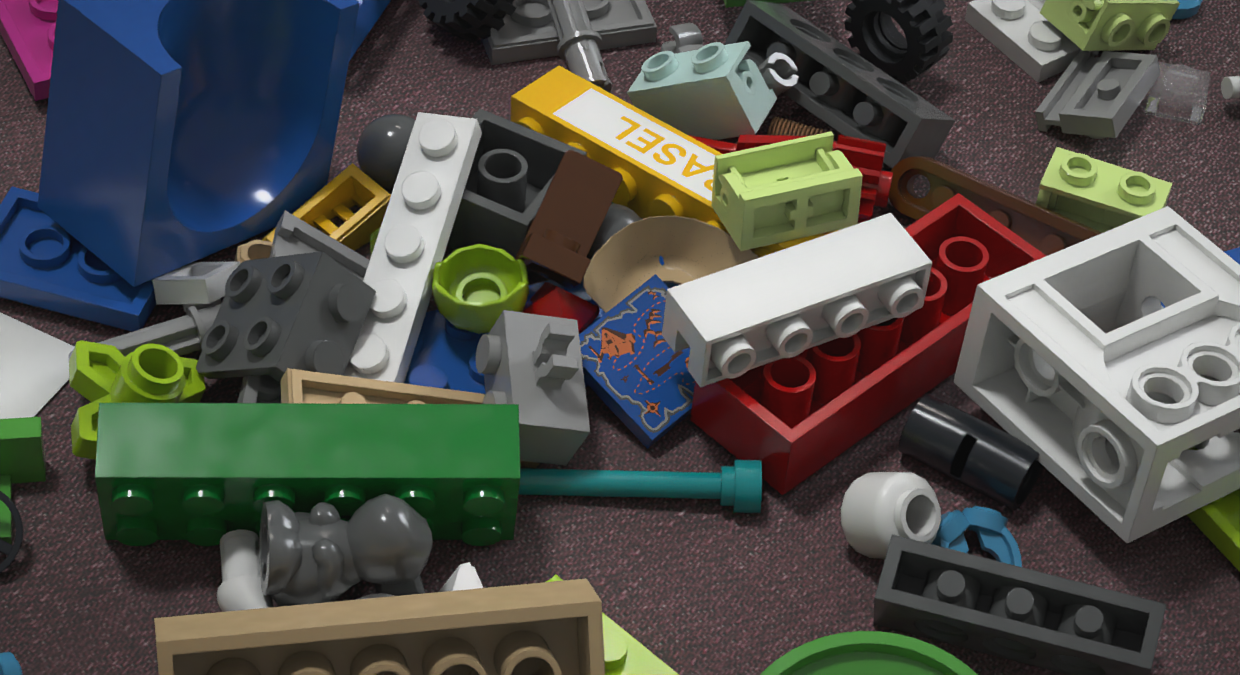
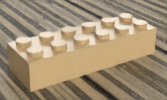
[154,579,605,675]

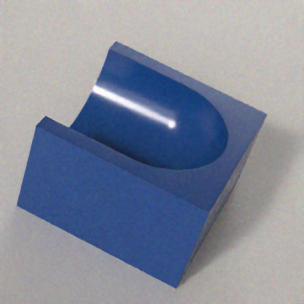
[37,0,359,287]

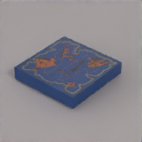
[579,274,695,449]

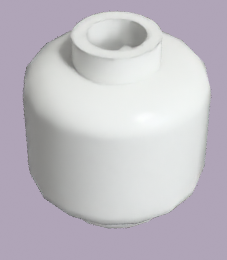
[841,472,941,559]

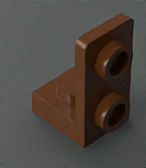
[515,150,623,289]

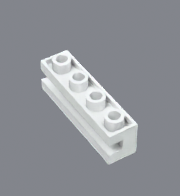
[662,213,932,388]

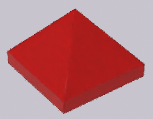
[522,282,600,334]

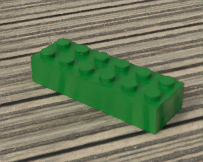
[95,403,520,546]

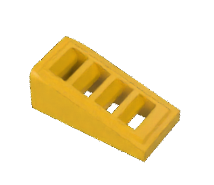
[262,163,391,251]

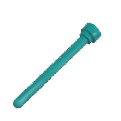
[519,460,762,513]

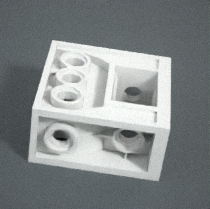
[953,206,1240,543]

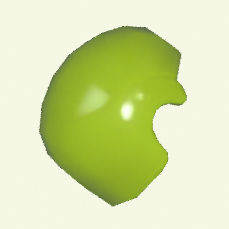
[432,243,529,334]

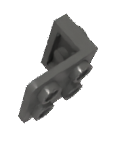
[196,251,376,382]

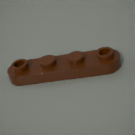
[888,156,1101,256]

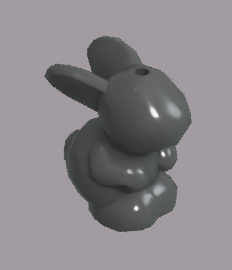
[259,494,433,606]

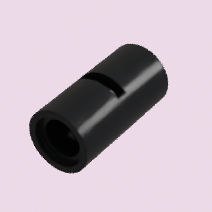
[898,394,1043,510]

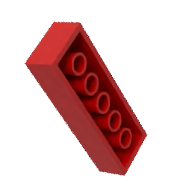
[690,193,1046,495]

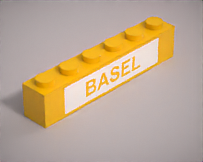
[511,66,841,258]

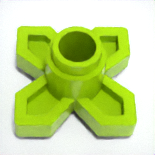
[69,340,205,460]

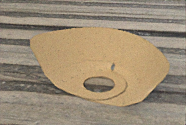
[583,216,759,313]

